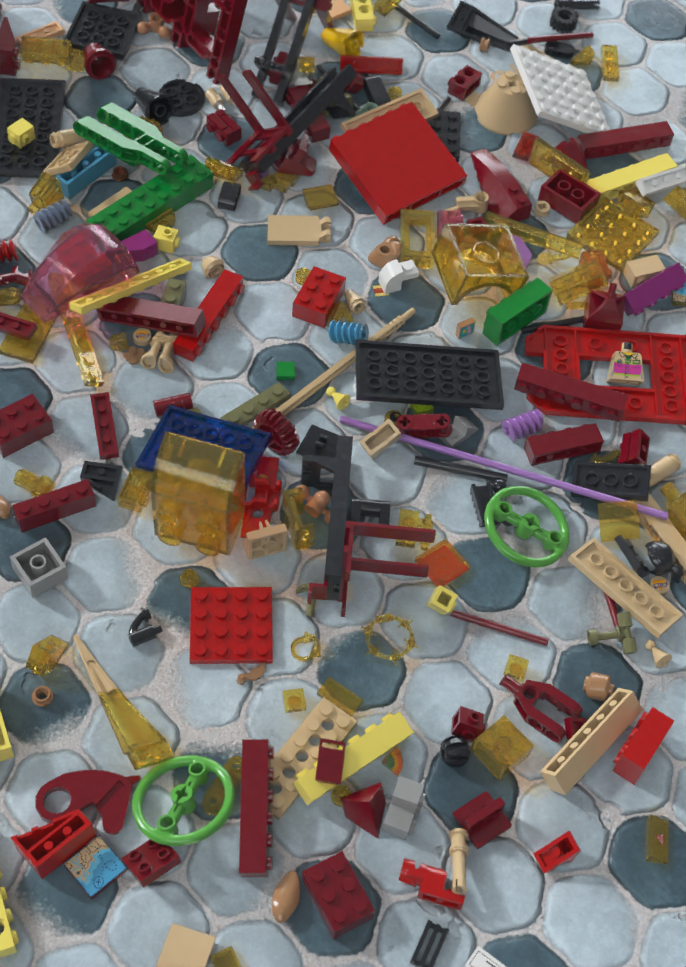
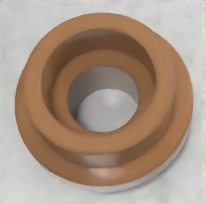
[32,686,54,707]

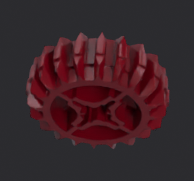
[254,408,300,456]

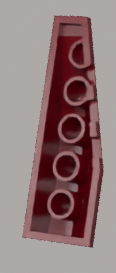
[470,149,532,227]

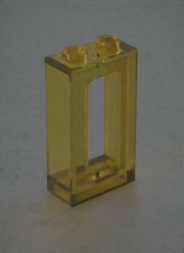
[399,209,435,269]

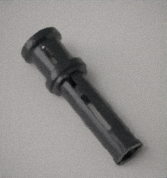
[554,0,600,10]

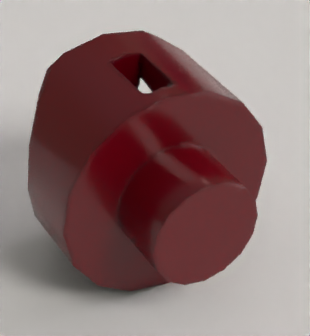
[344,72,364,94]

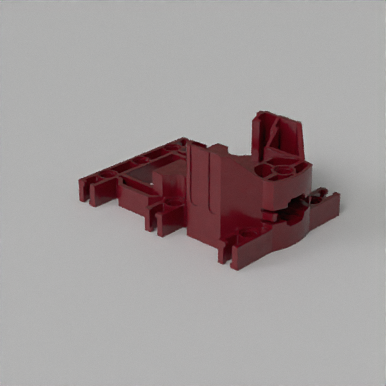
[136,0,248,85]

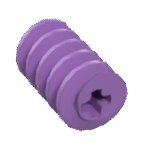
[501,409,543,441]

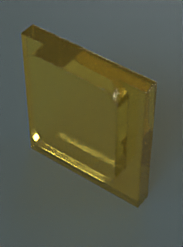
[302,184,339,211]

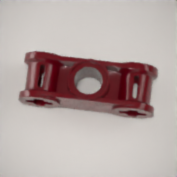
[397,414,453,438]

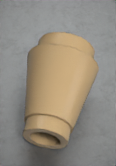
[344,289,366,314]

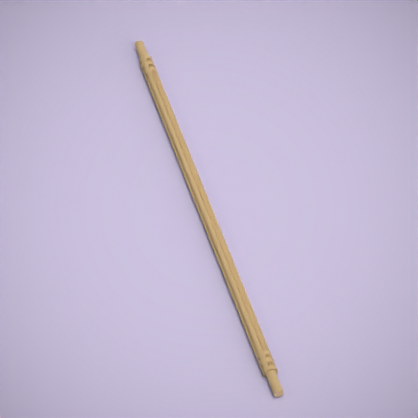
[158,308,416,507]

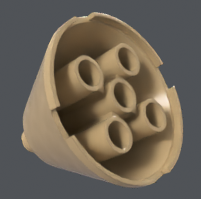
[475,70,538,135]

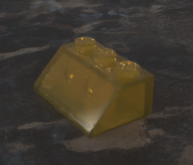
[549,257,608,306]

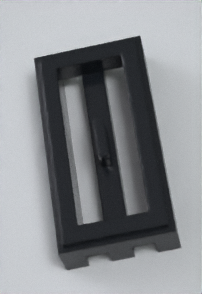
[410,919,449,967]

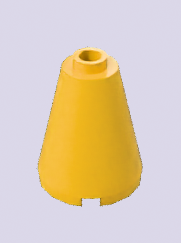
[321,27,364,56]

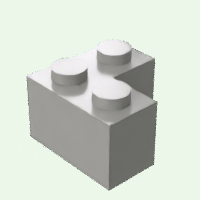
[381,776,426,840]

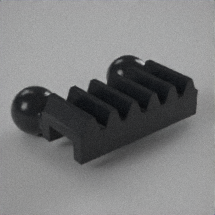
[470,479,512,527]

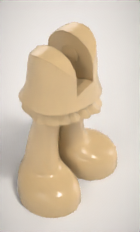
[140,331,179,374]

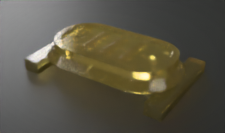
[66,49,85,72]

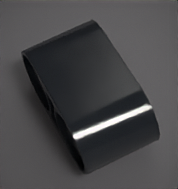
[217,181,241,211]

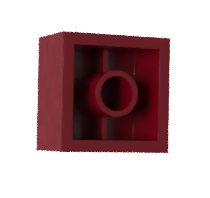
[583,282,625,330]

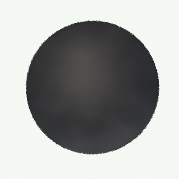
[159,79,205,117]

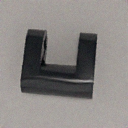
[350,498,390,525]

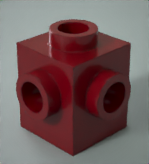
[451,706,486,742]

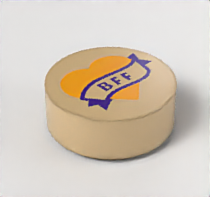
[133,328,152,346]
[649,576,670,596]

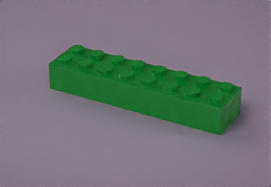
[86,155,214,249]

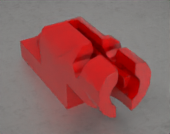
[398,858,465,911]

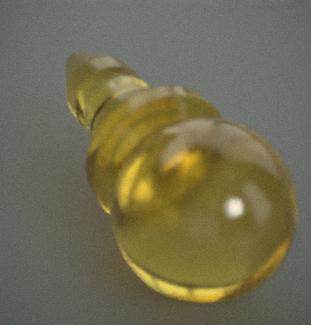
[537,252,570,265]

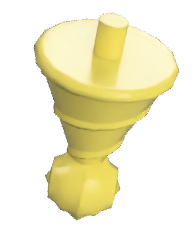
[326,387,351,410]

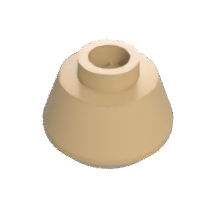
[201,256,224,279]

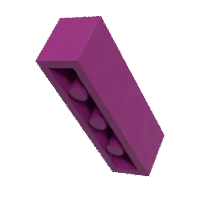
[623,262,686,316]

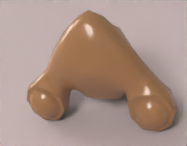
[368,236,402,268]

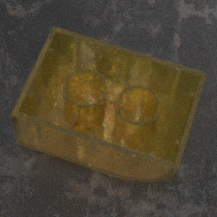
[151,431,245,557]

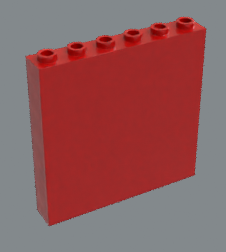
[329,101,467,225]

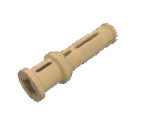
[449,828,469,895]

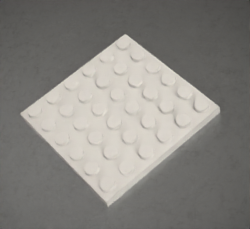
[510,44,610,133]

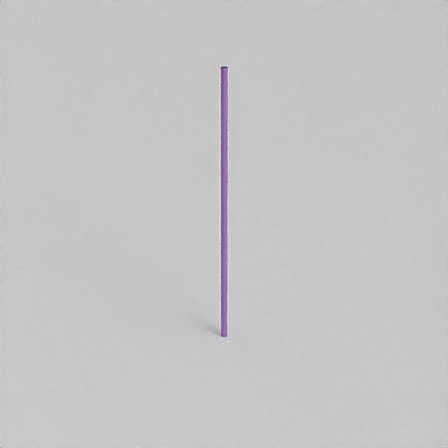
[339,416,669,520]

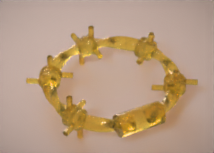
[361,613,419,665]

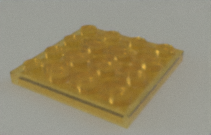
[566,197,660,272]

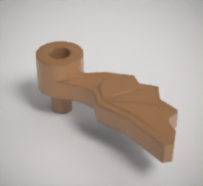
[236,662,266,685]

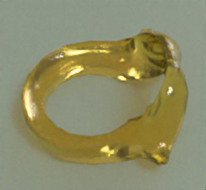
[290,631,321,662]

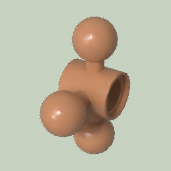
[137,12,172,39]
[294,485,331,524]

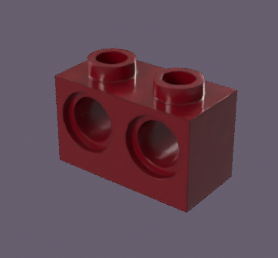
[447,65,482,101]

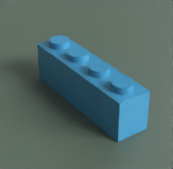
[55,146,117,199]

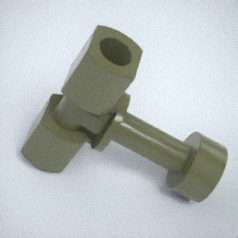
[587,612,637,655]

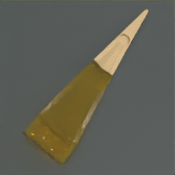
[73,634,174,771]

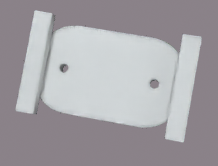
[290,77,313,86]

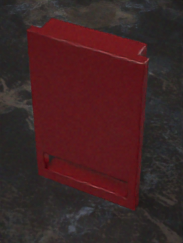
[315,738,346,785]

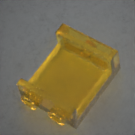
[282,487,315,550]

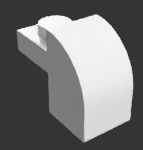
[378,259,419,294]

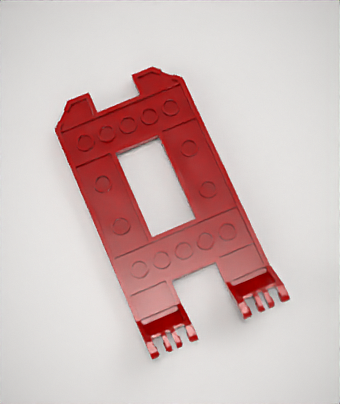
[524,325,686,425]

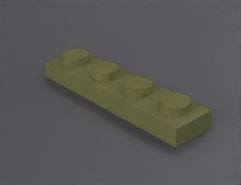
[220,382,290,434]

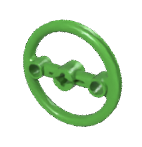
[484,486,570,568]
[132,755,235,846]

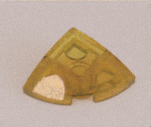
[261,172,300,193]

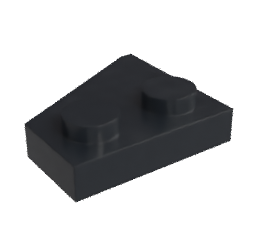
[80,461,123,501]

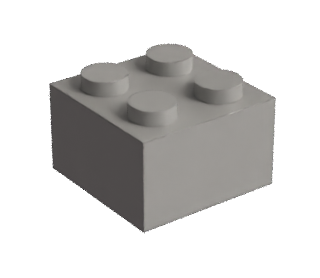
[10,537,68,598]

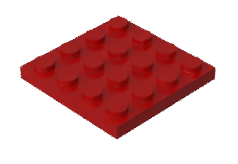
[190,587,273,664]

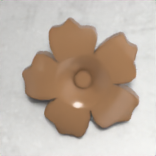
[123,346,146,365]

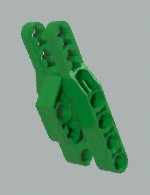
[73,102,189,175]

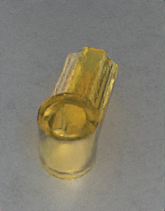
[13,469,56,497]

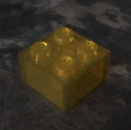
[471,715,534,781]

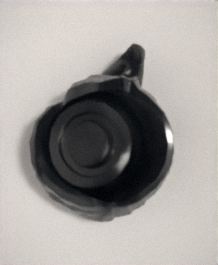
[645,541,683,583]

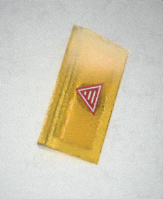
[646,815,669,864]

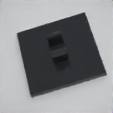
[296,424,338,458]

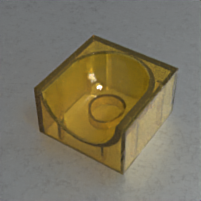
[431,223,529,305]

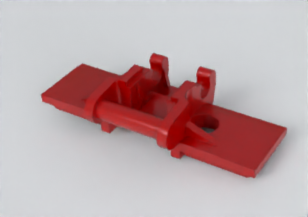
[235,456,282,538]

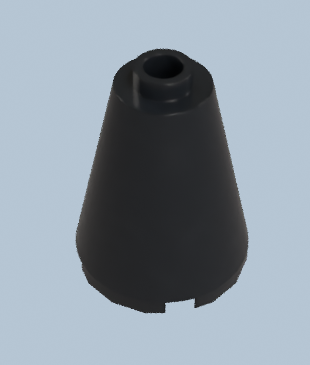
[134,87,175,126]

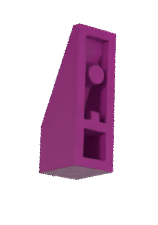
[101,229,158,264]

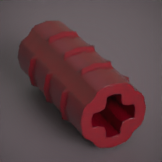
[153,393,193,417]

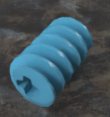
[329,320,369,345]

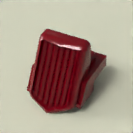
[272,133,317,176]

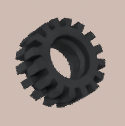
[550,6,578,33]

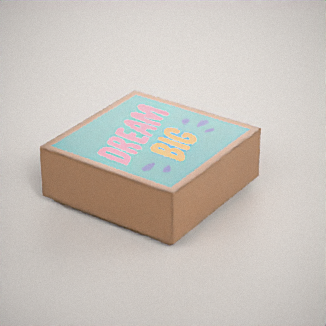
[455,318,476,339]

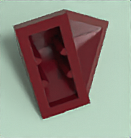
[341,782,386,839]

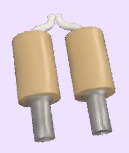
[205,84,238,113]

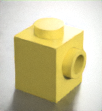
[7,118,35,148]
[153,225,181,254]
[426,585,458,615]

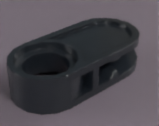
[544,41,575,59]

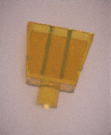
[27,171,64,215]

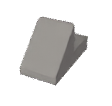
[439,416,478,449]

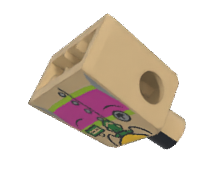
[606,342,644,386]

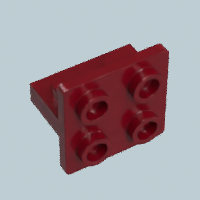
[452,791,512,849]

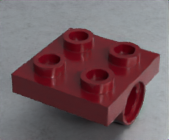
[121,839,182,888]

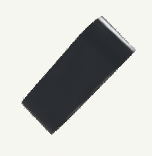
[363,75,391,107]

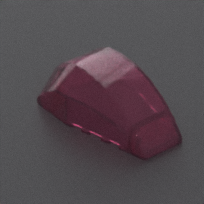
[21,223,140,323]

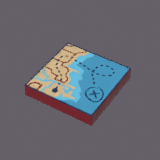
[63,835,128,900]

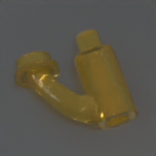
[327,302,353,328]

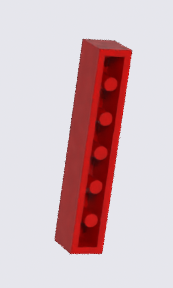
[173,269,245,362]

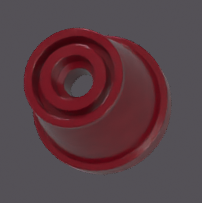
[83,43,116,80]

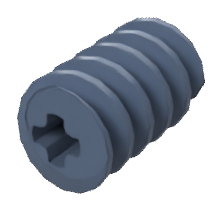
[33,199,73,233]

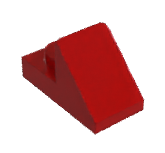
[533,831,581,873]

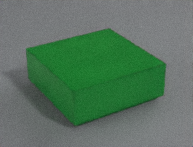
[276,362,295,380]

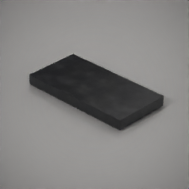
[571,461,652,501]

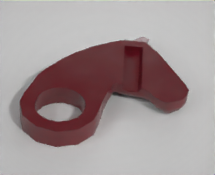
[35,770,141,835]

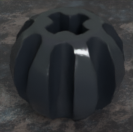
[440,736,470,767]

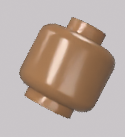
[583,672,615,702]

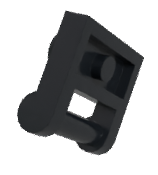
[614,534,650,578]

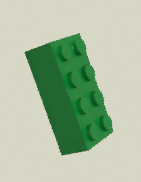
[482,277,553,346]

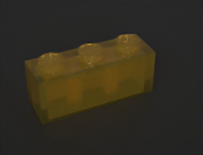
[20,36,72,66]

